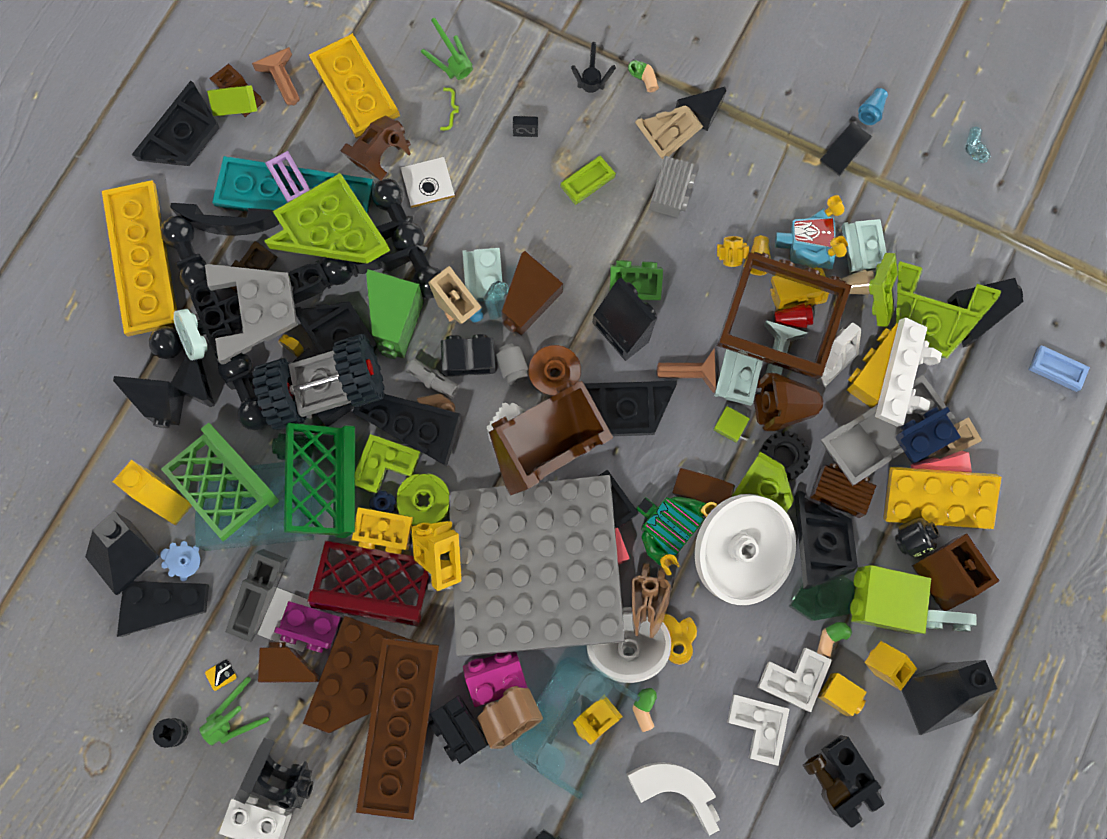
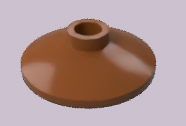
[528,345,581,396]

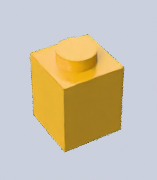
[864,641,917,691]
[817,673,867,716]

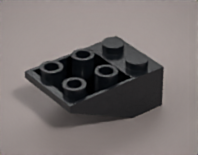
[592,278,657,361]

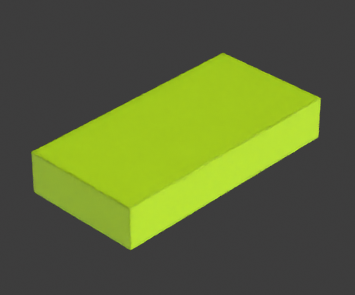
[207,85,257,116]
[560,155,616,205]

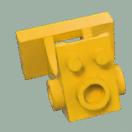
[411,521,462,591]

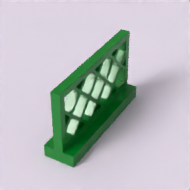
[284,423,355,538]

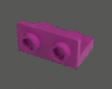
[274,601,342,653]

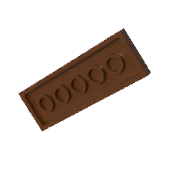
[356,637,439,820]

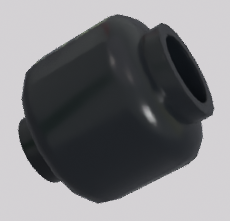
[895,517,940,557]

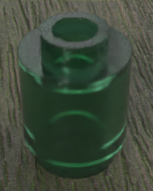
[272,433,313,461]

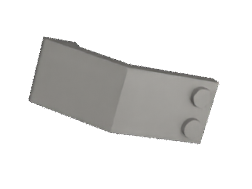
[820,375,955,486]

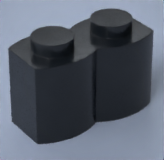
[441,334,495,377]

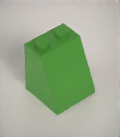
[366,269,424,359]

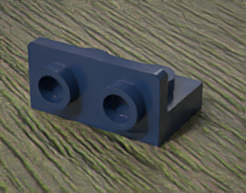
[895,407,961,464]

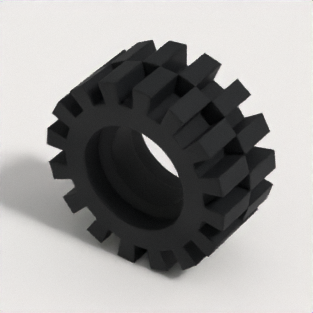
[758,431,810,481]

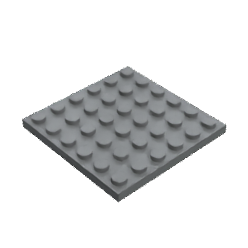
[449,475,625,657]

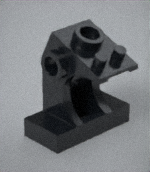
[234,737,313,810]

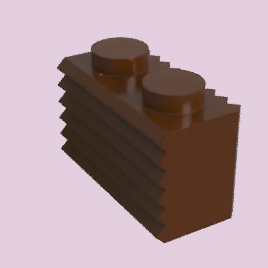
[810,463,877,518]

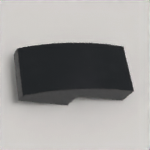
[820,122,872,176]

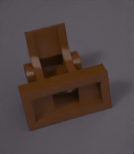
[340,115,411,181]

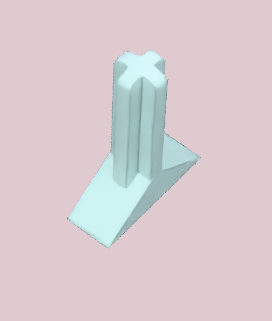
[764,320,808,375]

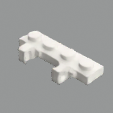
[875,317,942,426]

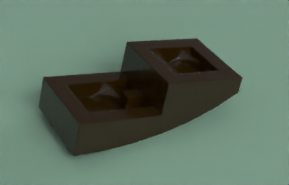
[230,241,278,293]

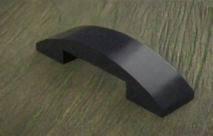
[170,203,279,236]

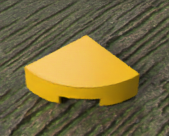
[278,334,304,357]

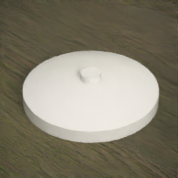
[695,494,796,605]

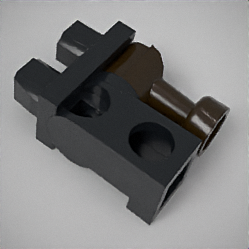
[802,735,885,828]

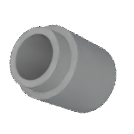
[496,344,528,385]

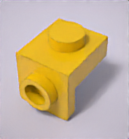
[573,694,623,745]

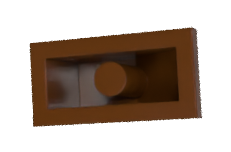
[258,642,320,683]

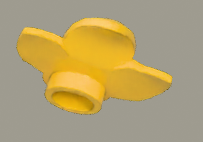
[663,614,697,665]

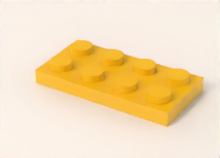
[309,33,400,138]
[883,467,1002,529]

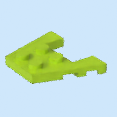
[896,261,1001,359]

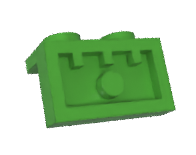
[609,260,663,300]

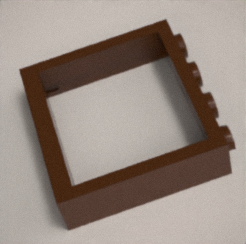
[717,252,852,379]

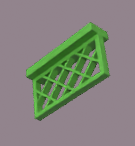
[161,423,279,541]

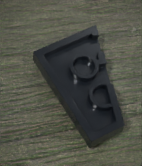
[117,581,209,637]

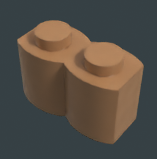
[477,686,543,749]

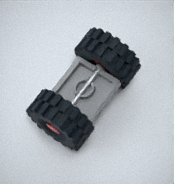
[253,334,385,430]

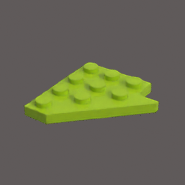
[264,173,390,264]

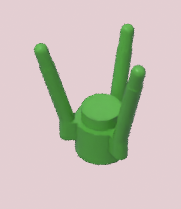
[421,18,473,80]
[199,677,269,746]

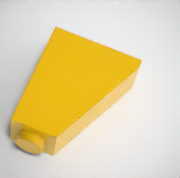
[112,460,192,525]

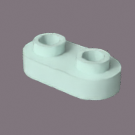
[174,309,207,360]
[926,610,977,631]

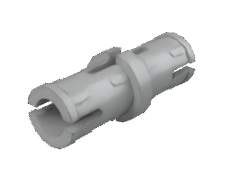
[406,358,460,400]

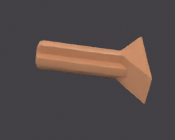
[252,47,300,106]
[657,348,716,393]

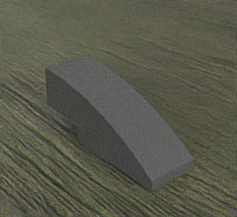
[225,549,288,642]

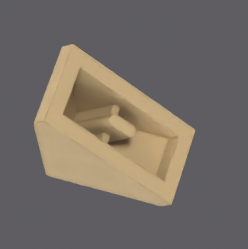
[428,266,482,324]

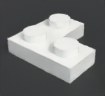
[757,648,832,712]
[727,695,789,766]

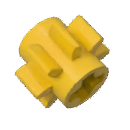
[717,236,749,267]

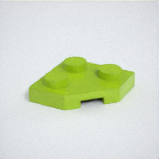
[732,452,794,513]

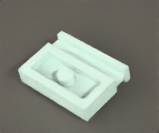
[841,219,887,274]
[463,248,504,302]
[714,349,763,406]

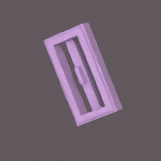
[265,151,310,202]

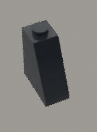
[947,278,1024,348]

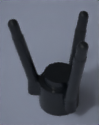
[571,42,616,93]

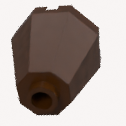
[754,373,823,431]

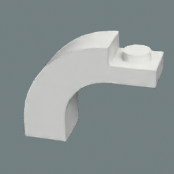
[626,762,720,836]

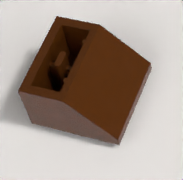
[912,534,999,611]

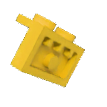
[352,507,413,554]

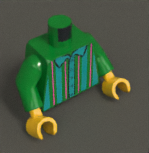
[636,497,717,576]

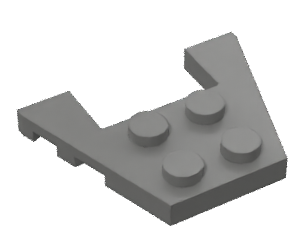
[205,264,298,364]

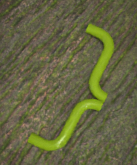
[440,87,459,131]

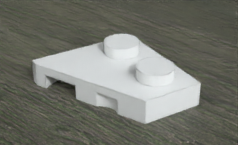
[817,322,861,387]

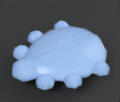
[160,541,200,582]

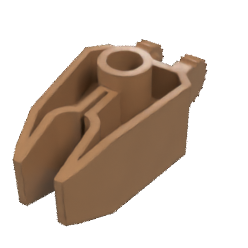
[632,563,671,638]

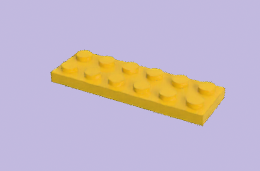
[102,180,177,337]

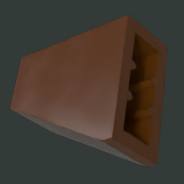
[502,251,563,336]

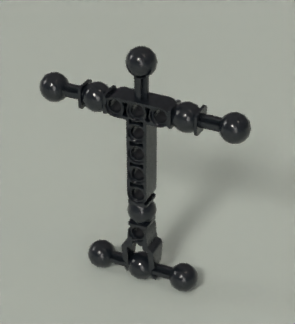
[149,178,441,430]

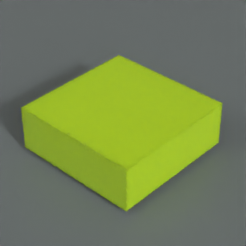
[713,406,750,443]

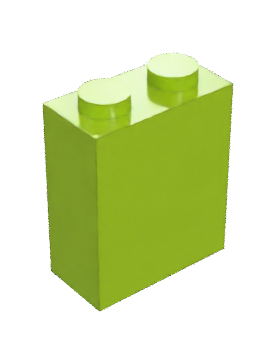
[850,565,931,634]

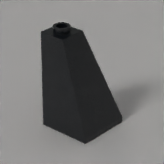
[902,660,998,735]

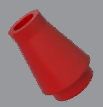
[774,302,813,328]

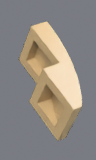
[928,417,982,459]

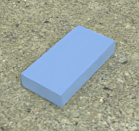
[1028,345,1090,392]

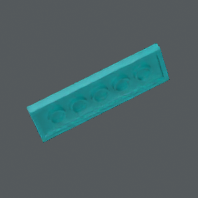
[212,156,374,214]

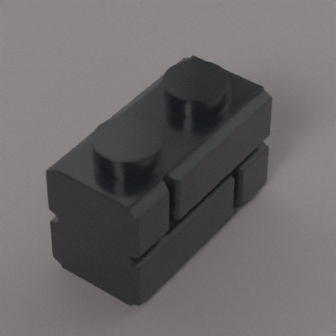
[428,695,489,764]

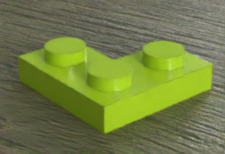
[869,253,898,327]
[355,434,421,494]

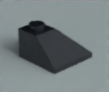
[113,376,185,428]
[85,511,160,595]

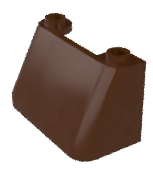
[489,381,613,496]

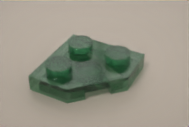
[789,576,856,621]

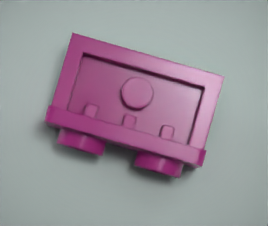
[463,652,528,707]

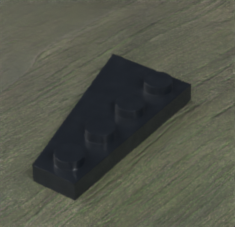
[352,394,462,466]

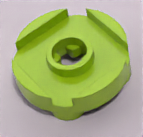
[397,474,450,526]

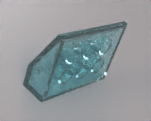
[195,460,314,551]

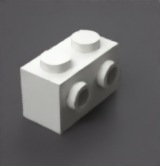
[219,794,292,839]

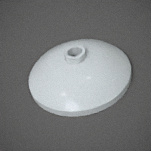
[587,607,671,683]

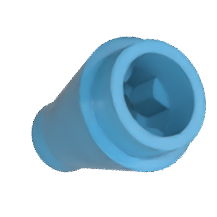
[858,88,888,125]

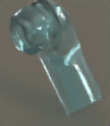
[965,127,991,163]
[484,281,509,319]

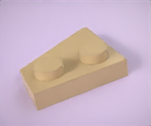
[635,106,703,159]

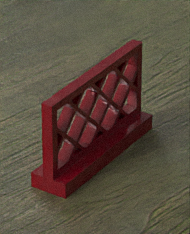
[307,541,429,627]

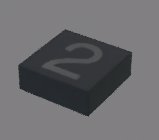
[513,116,538,137]

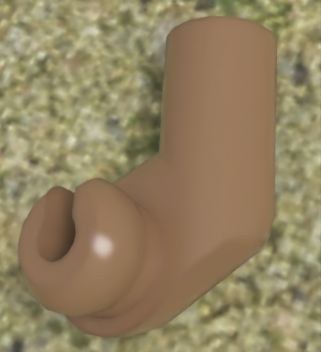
[417,394,455,412]

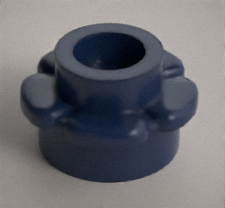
[369,490,396,513]

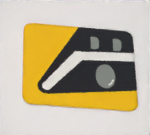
[205,660,237,691]

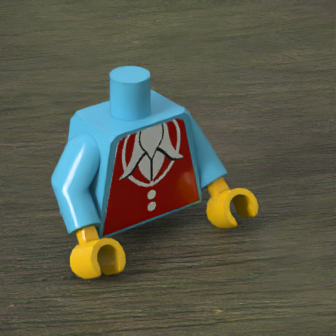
[775,195,848,269]

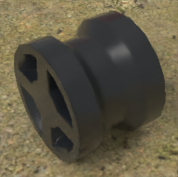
[153,718,188,748]

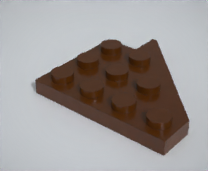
[303,616,435,733]

